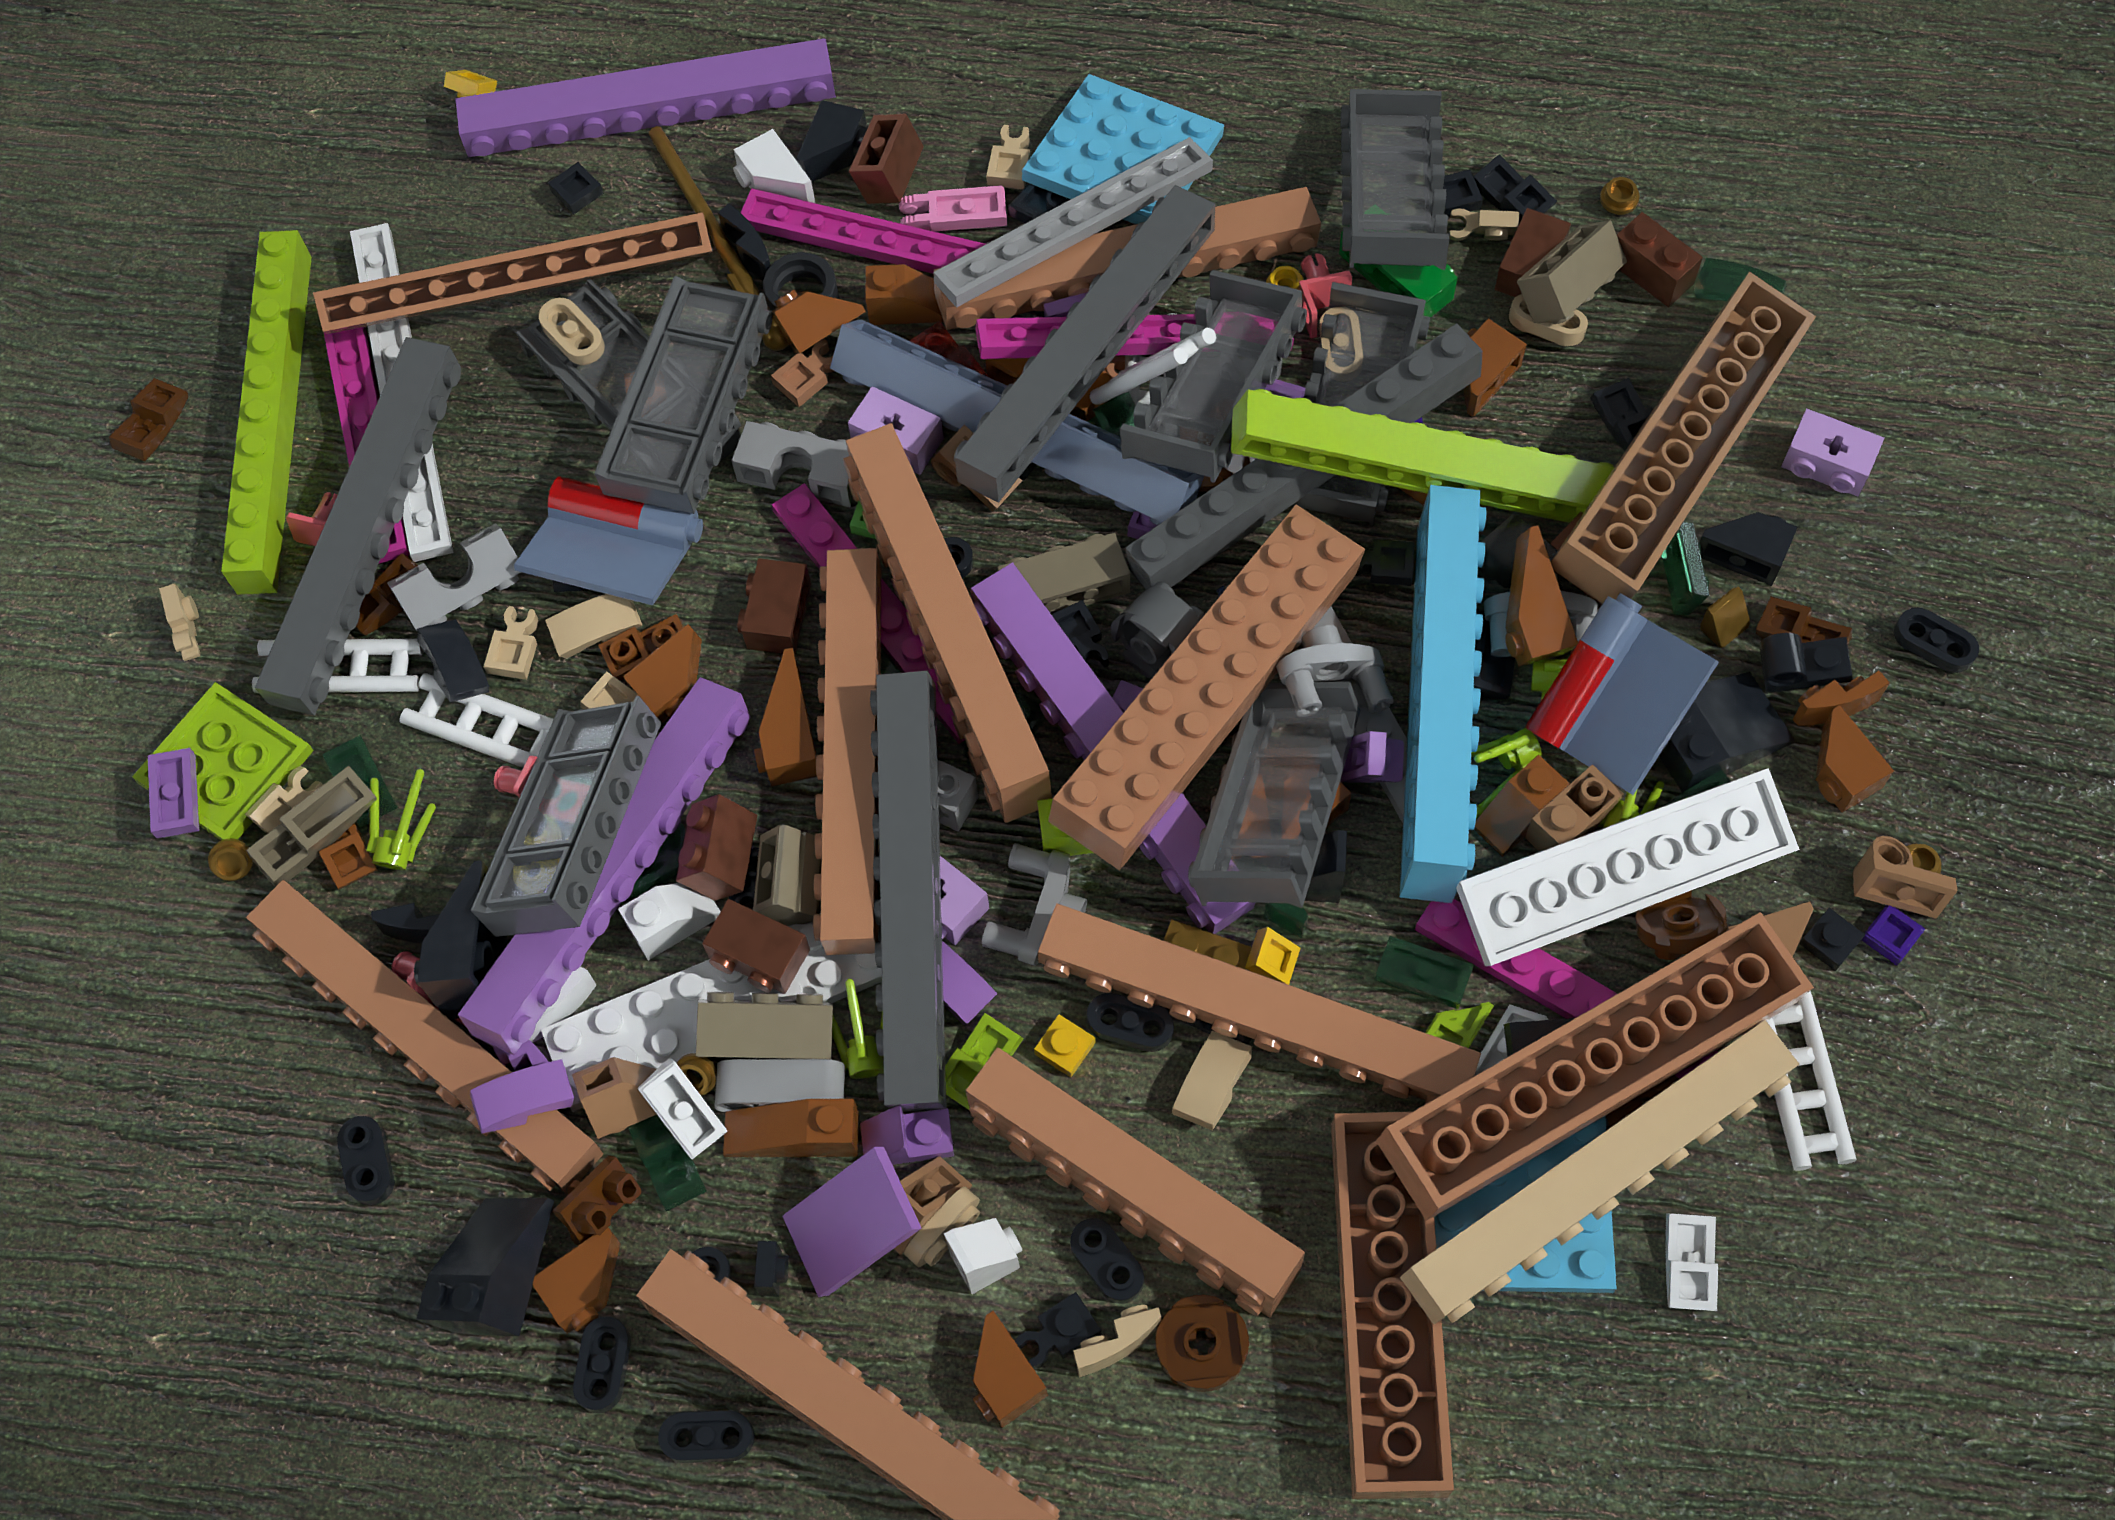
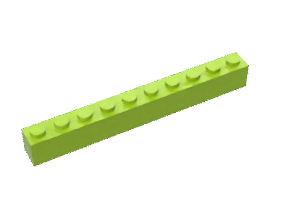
[221,230,312,595]
[1231,389,1614,523]

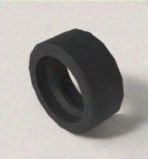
[763,252,839,311]

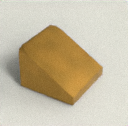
[1700,586,1750,648]

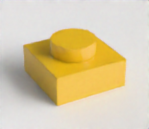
[444,70,497,98]
[1245,927,1301,985]
[1034,1014,1096,1078]

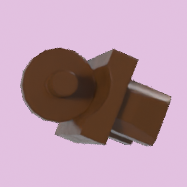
[553,1155,641,1245]

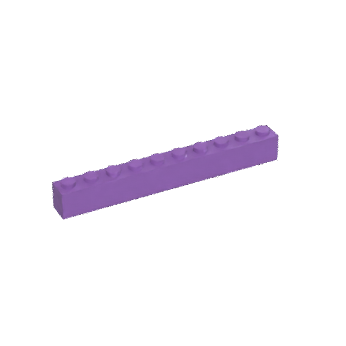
[456,38,836,158]
[971,562,1255,934]
[458,677,751,1055]

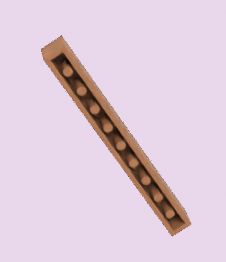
[934,187,1321,330]
[313,212,712,334]
[813,548,882,955]
[246,880,603,1195]
[1038,903,1481,1105]

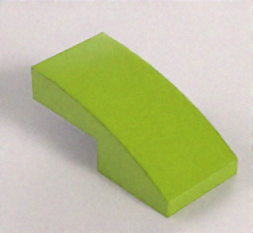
[945,1013,1024,1110]

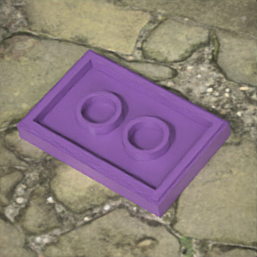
[783,1147,922,1297]

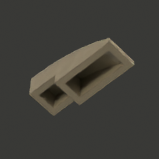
[246,766,377,887]

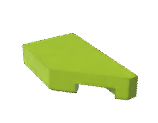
[1425,1002,1494,1048]

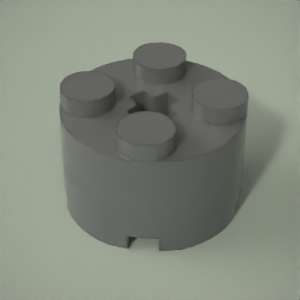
[1111,582,1205,679]

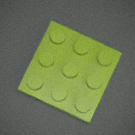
[132,682,314,840]

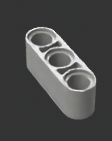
[714,1059,845,1113]

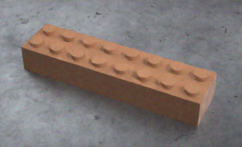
[966,1047,1305,1318]
[1331,1112,1454,1499]

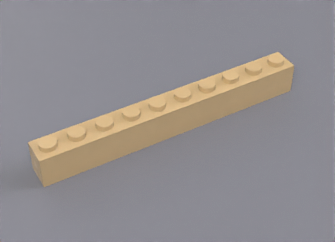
[1400,1020,1799,1324]

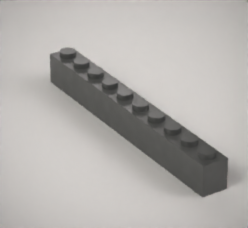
[954,185,1216,503]
[1125,323,1483,589]
[255,337,461,716]
[870,671,946,1111]

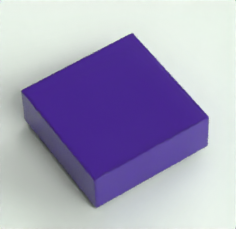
[1861,905,1925,966]

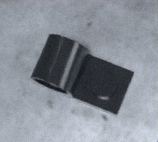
[1760,633,1853,694]

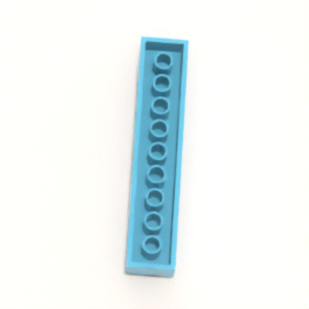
[1400,485,1486,903]

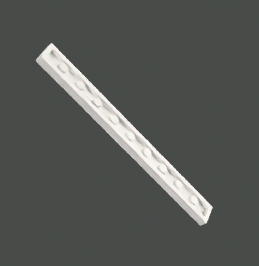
[350,223,454,562]

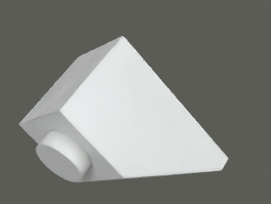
[733,129,815,203]
[618,883,720,961]
[944,1218,1023,1294]

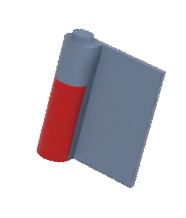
[514,476,703,605]
[1525,593,1719,795]

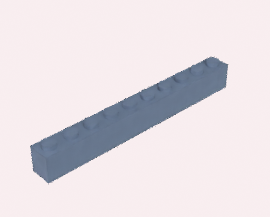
[830,319,1204,526]

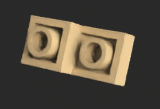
[545,594,642,659]
[1172,1031,1252,1131]
[1073,1305,1161,1377]

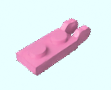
[899,186,1007,231]

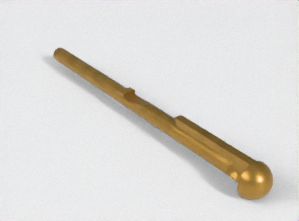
[649,126,789,351]

